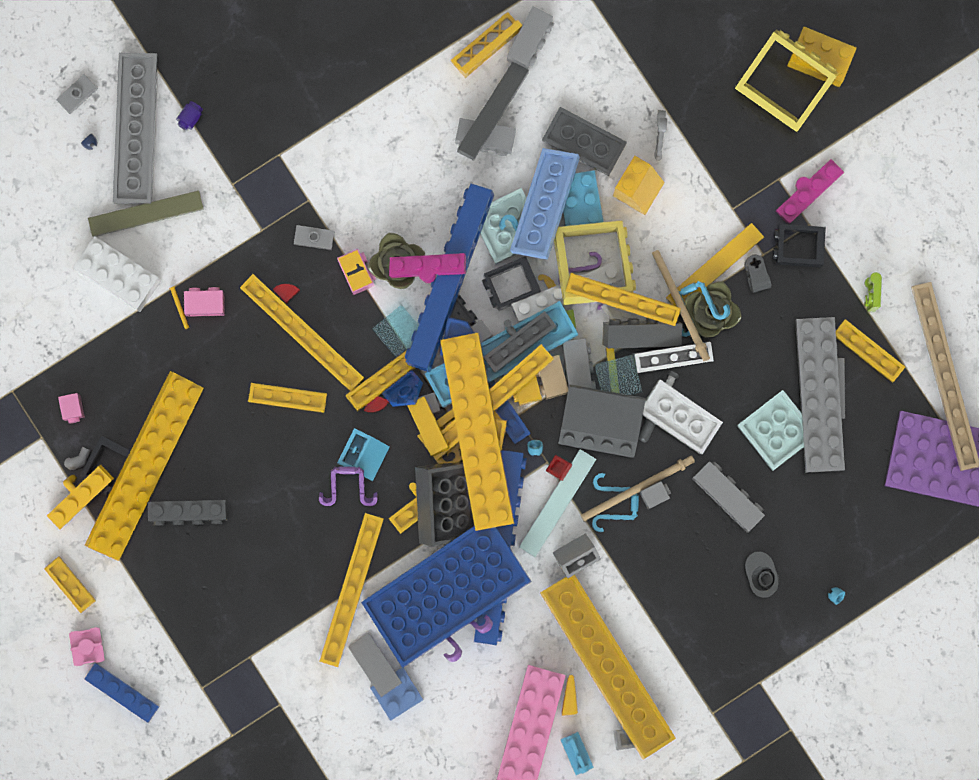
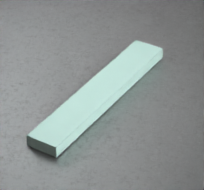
[519,449,596,557]

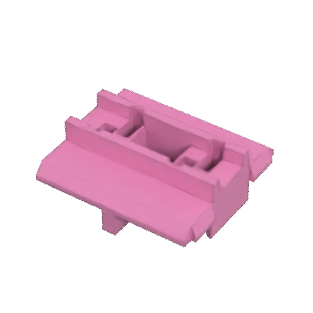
[69,627,105,666]

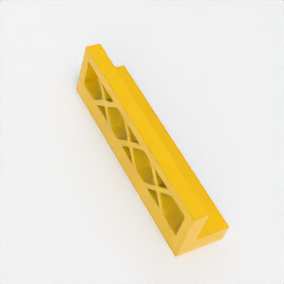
[451,12,523,78]

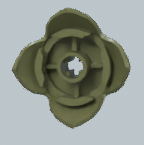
[368,233,425,289]
[685,281,742,337]

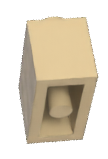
[536,355,568,400]

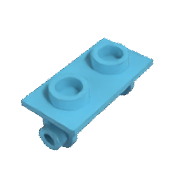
[560,732,594,775]

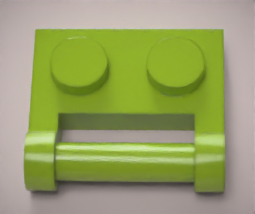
[864,272,882,312]

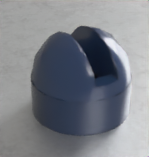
[81,133,98,150]

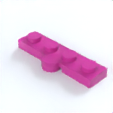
[776,159,844,224]
[389,253,466,283]

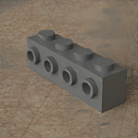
[602,318,682,348]
[148,500,228,526]

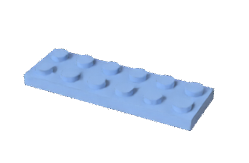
[510,148,580,260]

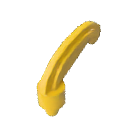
[538,274,556,289]

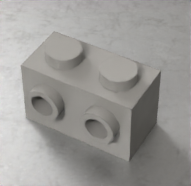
[552,533,601,578]

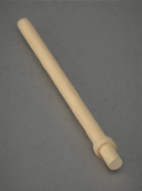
[652,250,710,361]
[580,456,695,521]

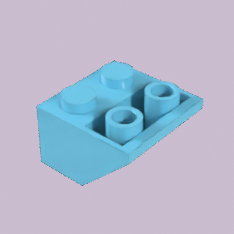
[337,428,390,481]

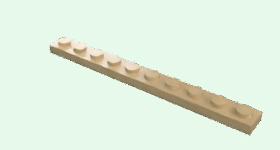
[911,282,979,471]

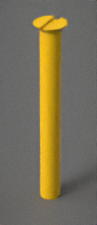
[169,286,189,329]

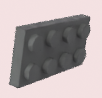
[542,107,627,176]

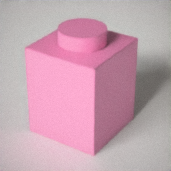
[58,393,85,423]

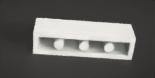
[633,342,714,373]

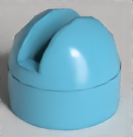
[527,440,543,456]
[828,587,845,605]

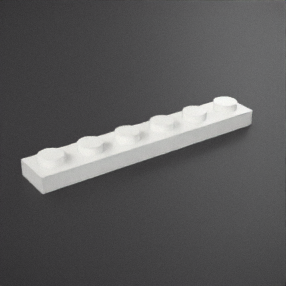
[511,261,624,323]

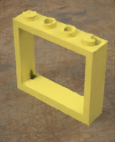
[735,30,839,132]
[554,221,636,305]

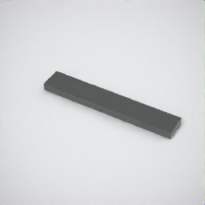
[457,62,529,161]

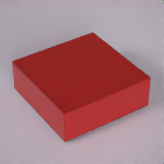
[546,455,572,481]

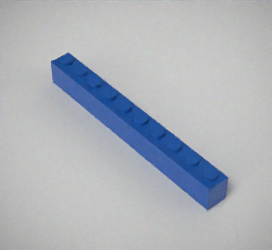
[405,183,494,372]
[474,450,527,645]

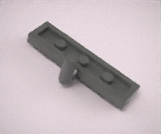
[484,311,557,373]

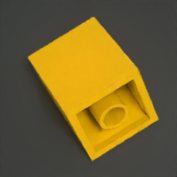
[613,155,665,215]

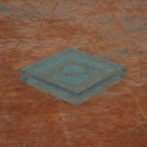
[372,305,419,358]
[595,355,642,395]

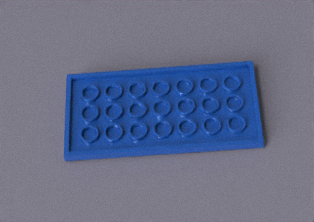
[361,526,532,668]

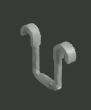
[654,110,667,161]

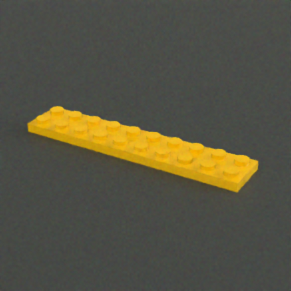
[440,333,514,531]
[85,371,204,561]
[540,575,676,759]

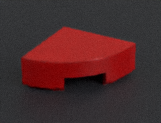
[273,284,300,304]
[364,396,389,413]

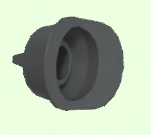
[745,551,780,598]

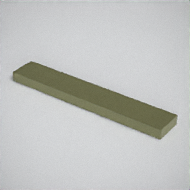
[88,190,204,237]

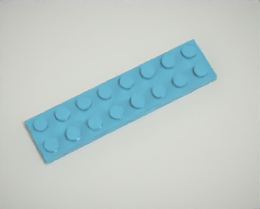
[424,301,578,408]

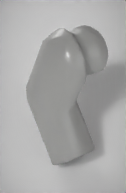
[64,447,91,470]

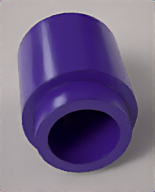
[176,101,203,131]

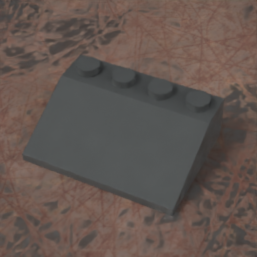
[558,384,646,458]
[415,462,475,546]

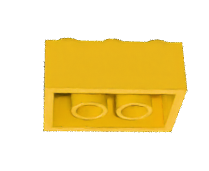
[787,27,857,87]

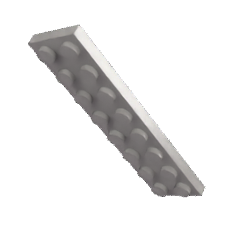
[113,53,158,204]
[795,317,845,473]

